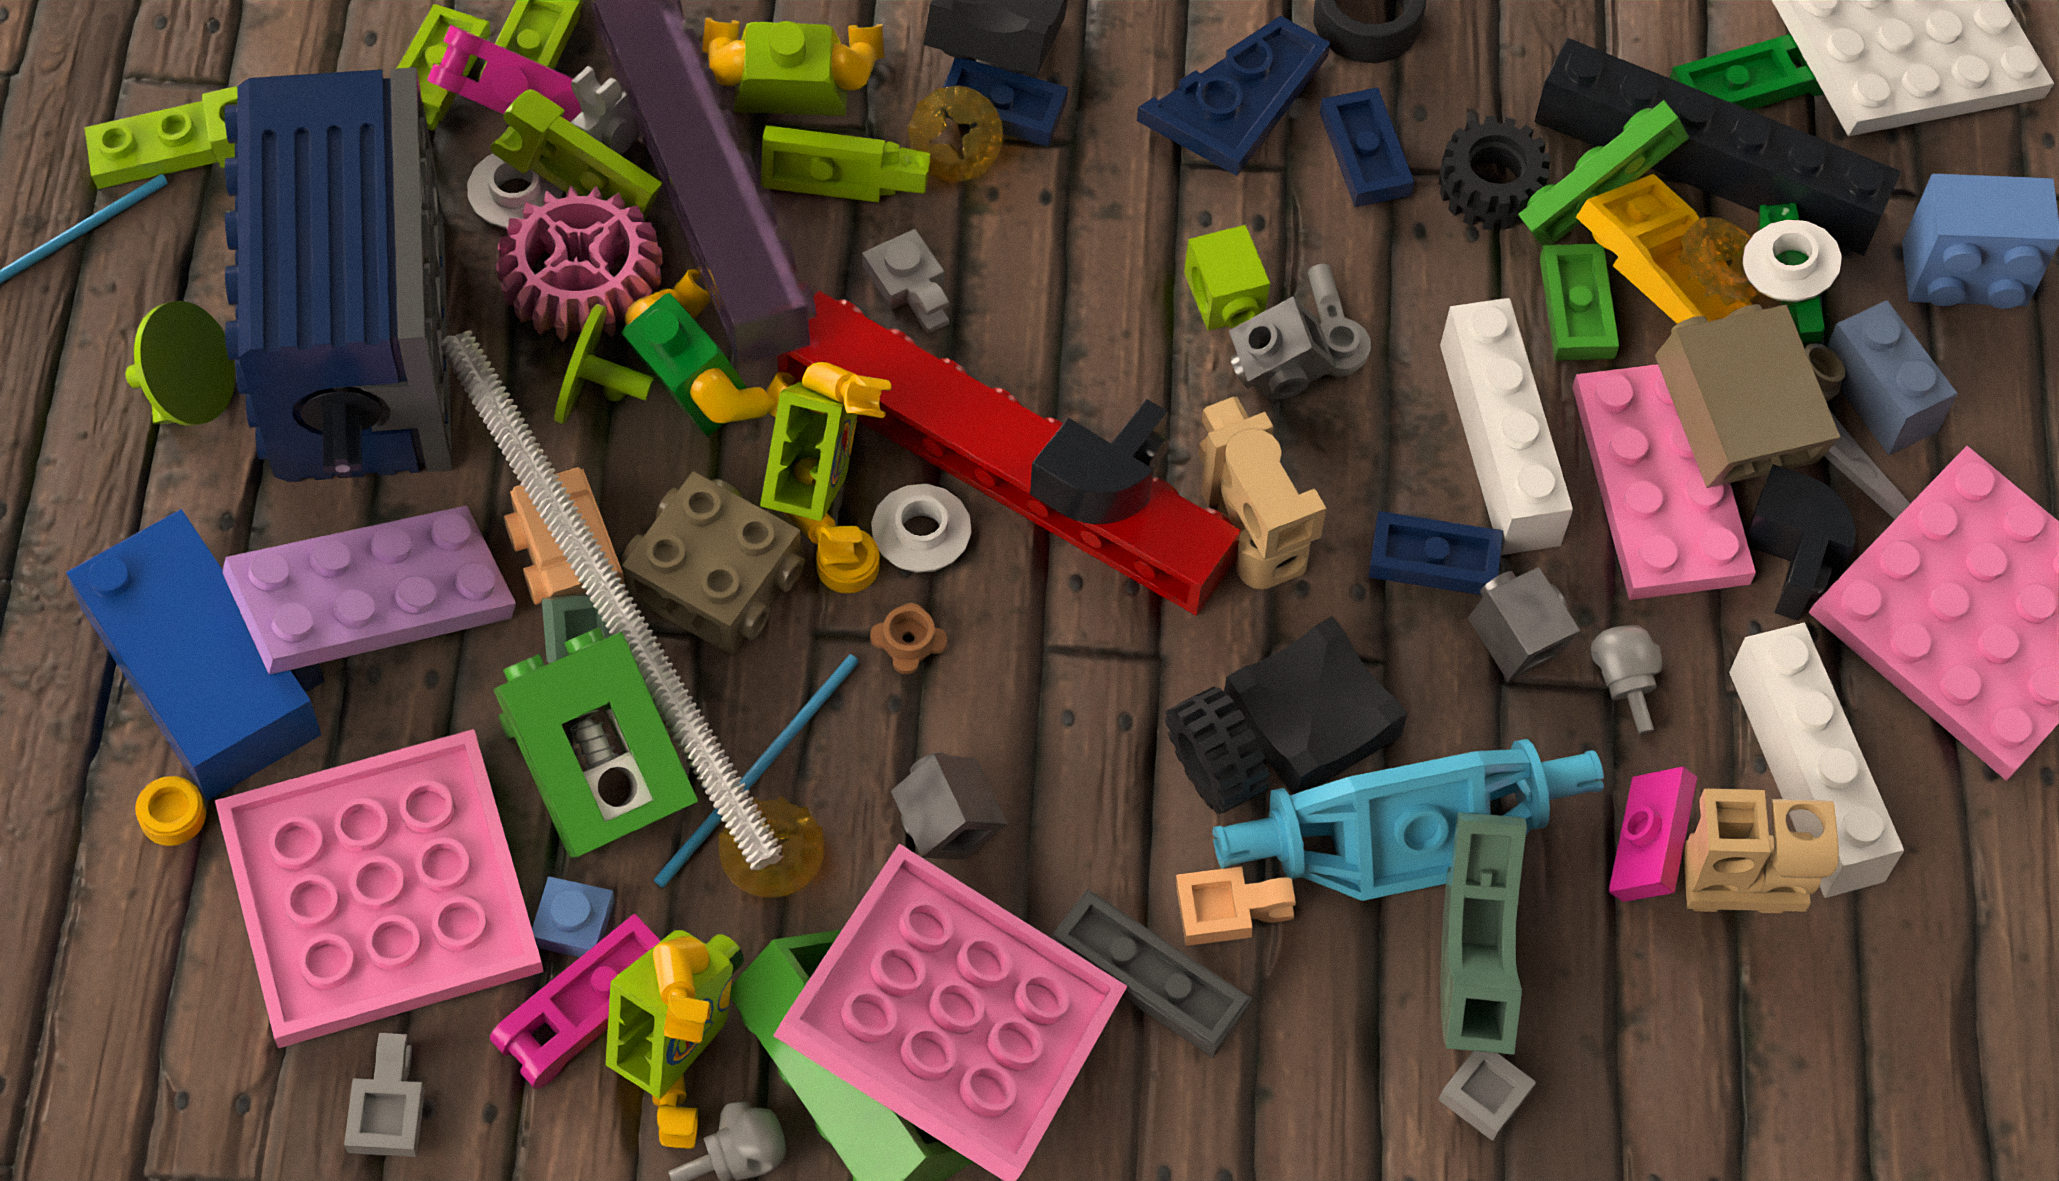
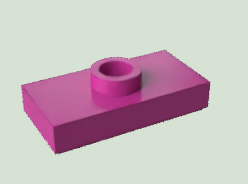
[1608,766,1698,902]

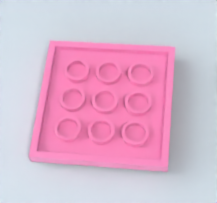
[1809,446,2059,781]
[215,729,544,1048]
[773,844,1127,1181]

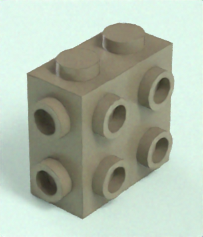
[620,471,805,656]

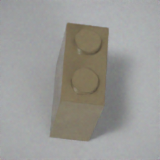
[1655,304,1841,488]

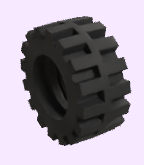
[1438,116,1551,231]
[1165,686,1270,814]

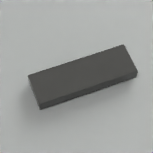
[1050,889,1252,1058]

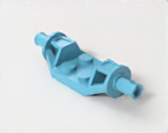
[1212,739,1604,901]

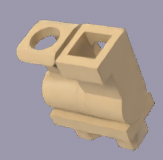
[1198,397,1326,589]
[1683,789,1839,913]

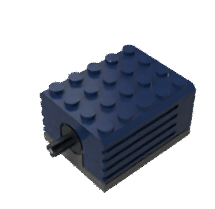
[225,67,453,482]

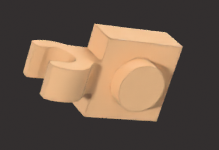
[1176,866,1296,946]

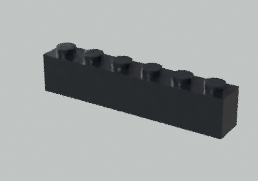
[1534,37,1901,256]

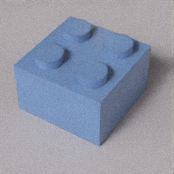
[1902,174,2059,309]

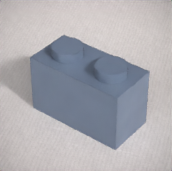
[1827,300,1958,456]

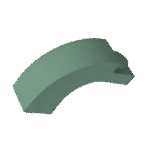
[1440,812,1527,1054]

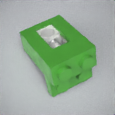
[493,627,698,857]

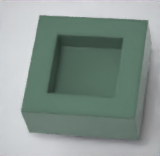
[542,593,613,663]

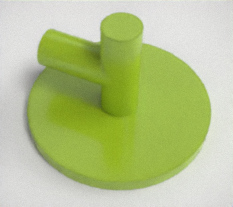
[125,301,236,426]
[554,304,654,424]

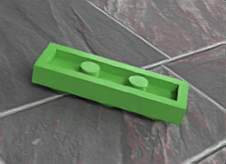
[1518,100,1689,247]

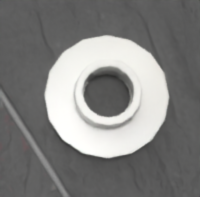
[467,154,563,229]
[1742,220,1842,302]
[871,484,971,573]

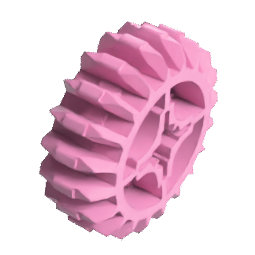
[496,185,663,343]

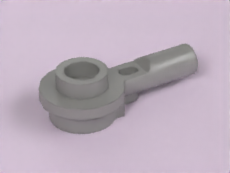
[1308,264,1371,377]

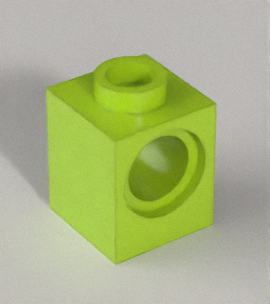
[1184,224,1270,331]

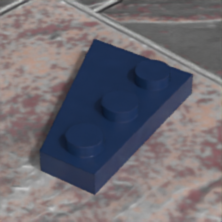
[1137,16,1331,176]

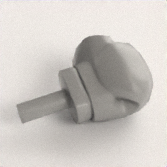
[1591,625,1662,735]
[668,1101,787,1181]

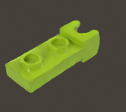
[84,86,238,189]
[490,89,663,222]

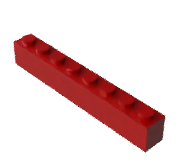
[776,290,1241,616]

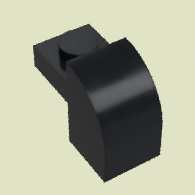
[1030,399,1169,524]
[1746,464,1855,621]

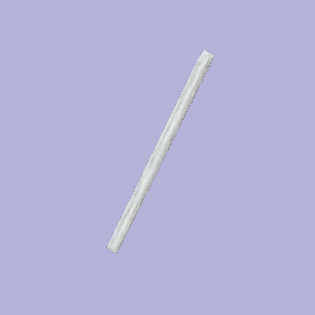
[440,330,784,870]

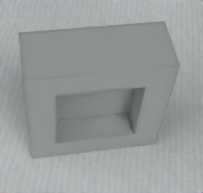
[1438,1051,1536,1141]

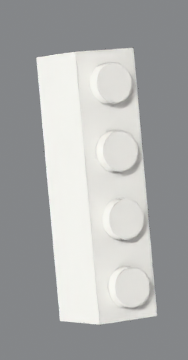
[1440,298,1573,556]
[1729,622,1904,898]

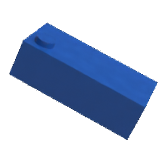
[66,509,321,801]

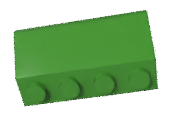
[730,929,973,1181]

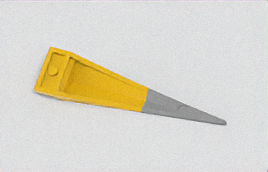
[1576,174,1911,519]

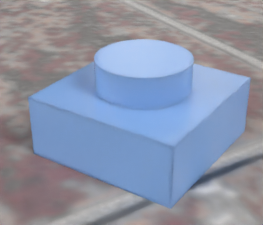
[532,876,614,957]

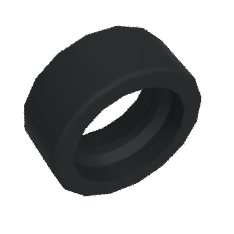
[1313,0,1426,63]

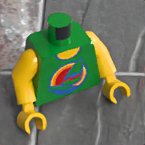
[621,269,795,438]

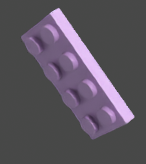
[222,505,516,675]

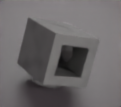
[1229,297,1337,402]
[1468,567,1580,681]
[891,752,1008,860]

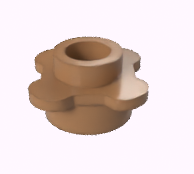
[870,603,947,674]

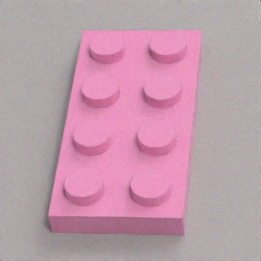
[1572,364,1756,600]

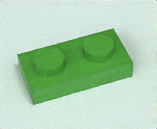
[1540,244,1619,361]

